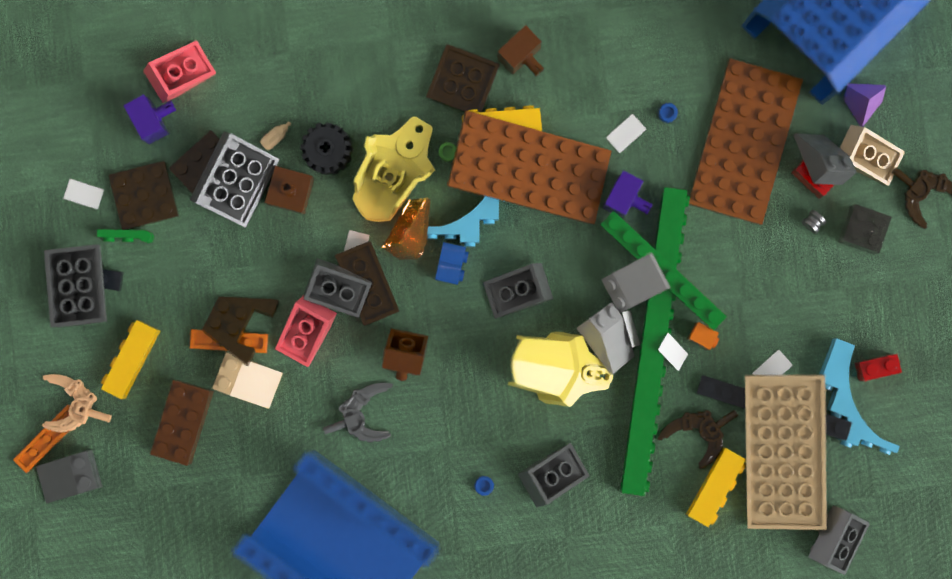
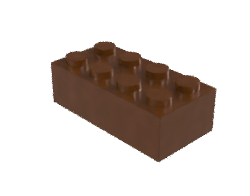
[150,380,214,466]

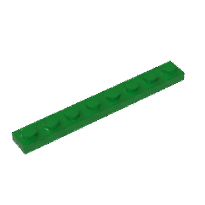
[600,211,727,331]

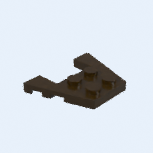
[202,297,280,367]

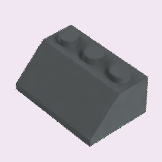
[808,505,870,575]

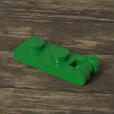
[97,229,155,243]

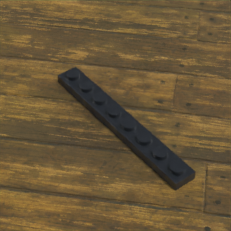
[697,375,852,441]

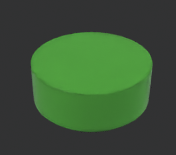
[439,142,456,162]

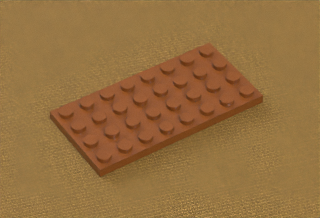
[689,58,803,225]
[447,111,611,225]

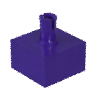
[123,95,177,145]
[602,170,653,219]

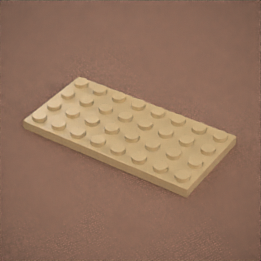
[745,375,827,530]

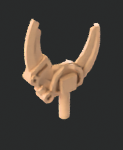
[42,374,111,432]

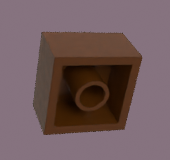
[497,25,545,76]
[265,166,314,215]
[382,329,429,381]

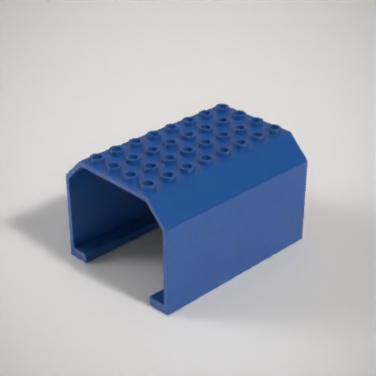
[741,0,930,105]
[234,450,439,579]

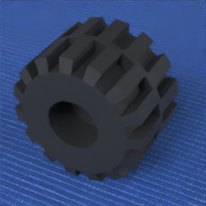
[300,122,353,175]

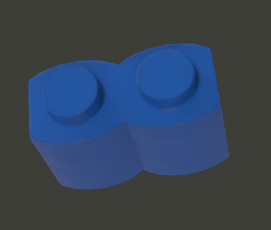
[435,242,469,285]

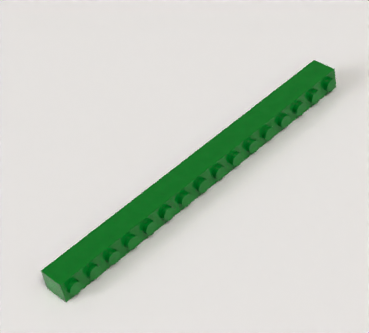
[620,187,690,496]

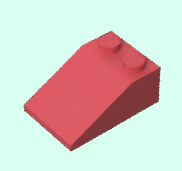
[143,40,216,103]
[275,295,337,367]

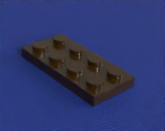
[335,241,400,326]

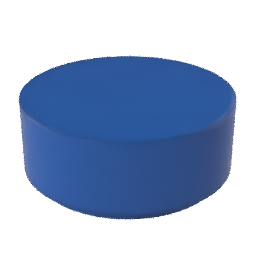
[658,103,678,123]
[475,476,494,496]

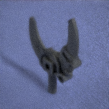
[323,383,393,442]

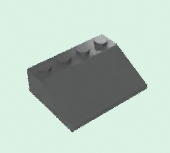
[190,132,280,228]
[44,244,107,328]

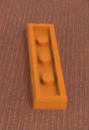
[190,329,268,353]
[13,405,70,473]

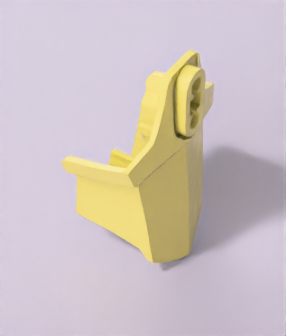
[352,117,435,222]
[508,332,613,407]

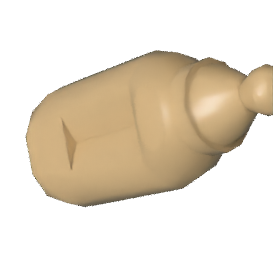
[260,122,291,151]

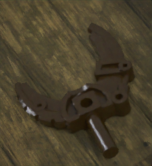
[892,167,952,229]
[657,410,738,469]

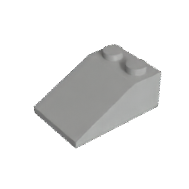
[601,253,670,313]
[577,302,635,375]

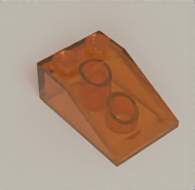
[382,198,431,260]

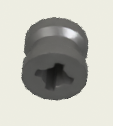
[802,210,826,234]

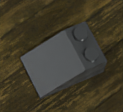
[793,133,857,185]
[304,258,372,318]
[483,263,553,319]
[518,443,589,508]
[36,450,103,503]

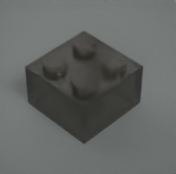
[838,204,892,255]

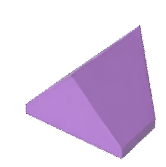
[844,83,886,127]

